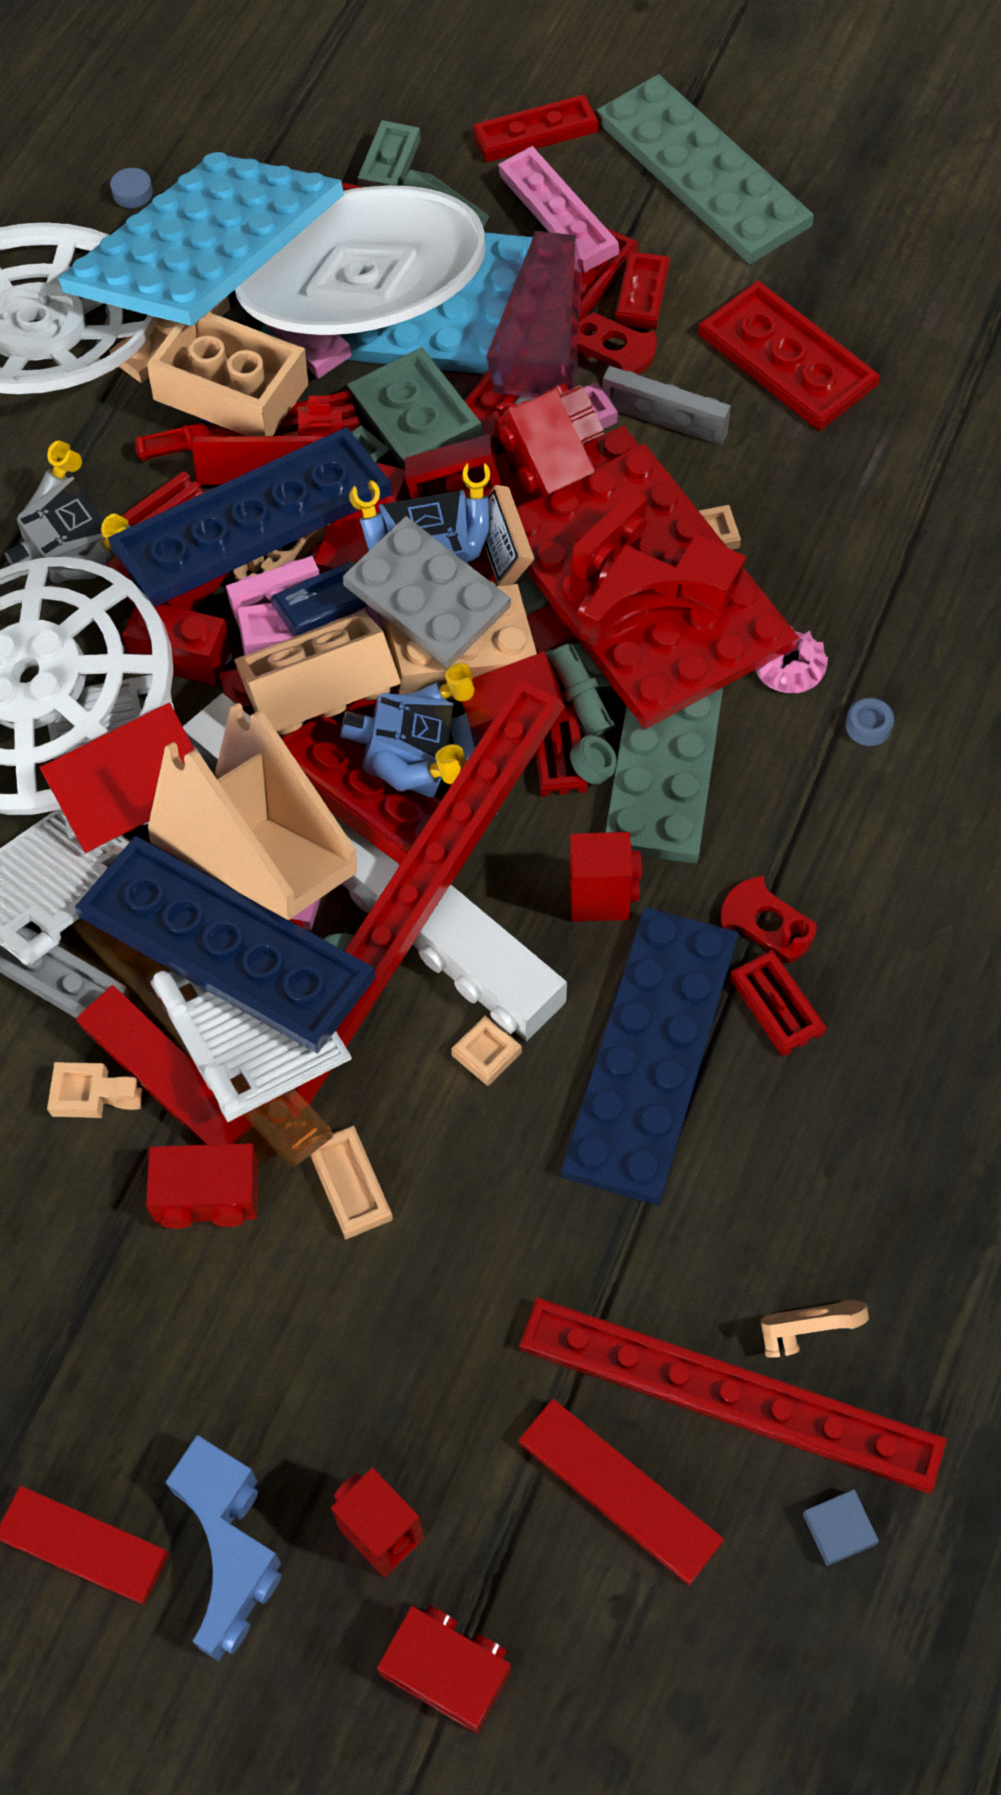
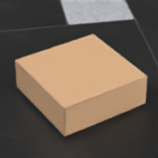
[451,1015,522,1086]

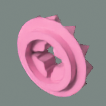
[755,626,828,693]

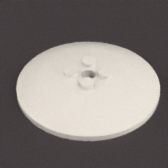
[235,185,486,335]

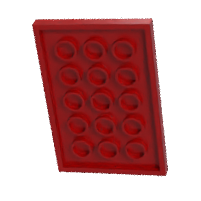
[516,443,799,730]

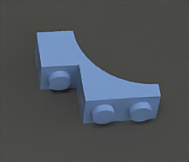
[166,1435,282,1662]

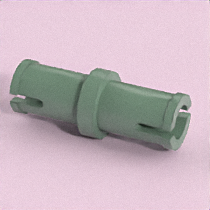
[547,642,615,736]

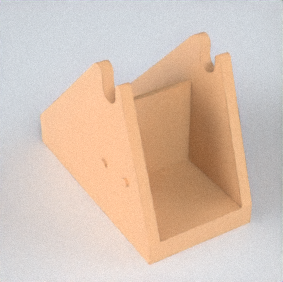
[148,703,357,920]

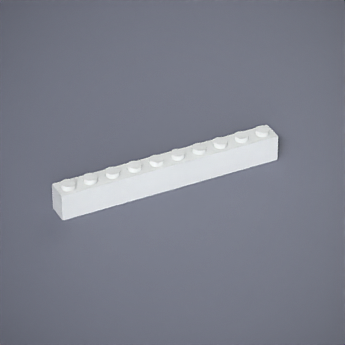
[183,693,567,1042]

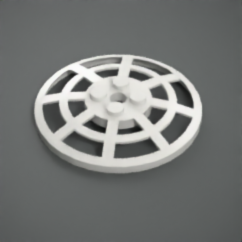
[0,223,158,394]
[0,557,173,815]

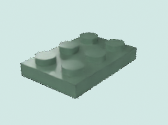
[347,347,484,470]

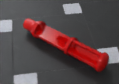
[134,422,245,462]

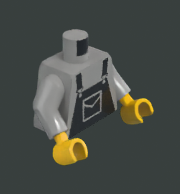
[5,440,128,583]

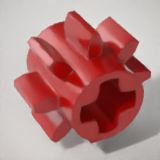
[298,395,342,437]

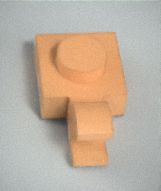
[47,1062,143,1118]

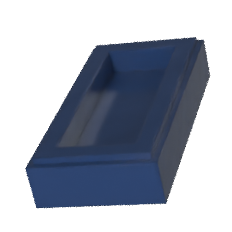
[272,560,368,636]

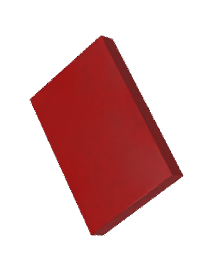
[39,702,195,854]

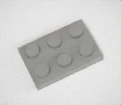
[343,516,511,669]

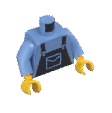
[349,463,490,564]
[339,663,475,798]

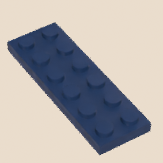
[108,427,392,607]
[75,836,376,1054]
[561,907,739,1206]

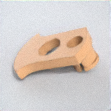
[761,1300,869,1357]

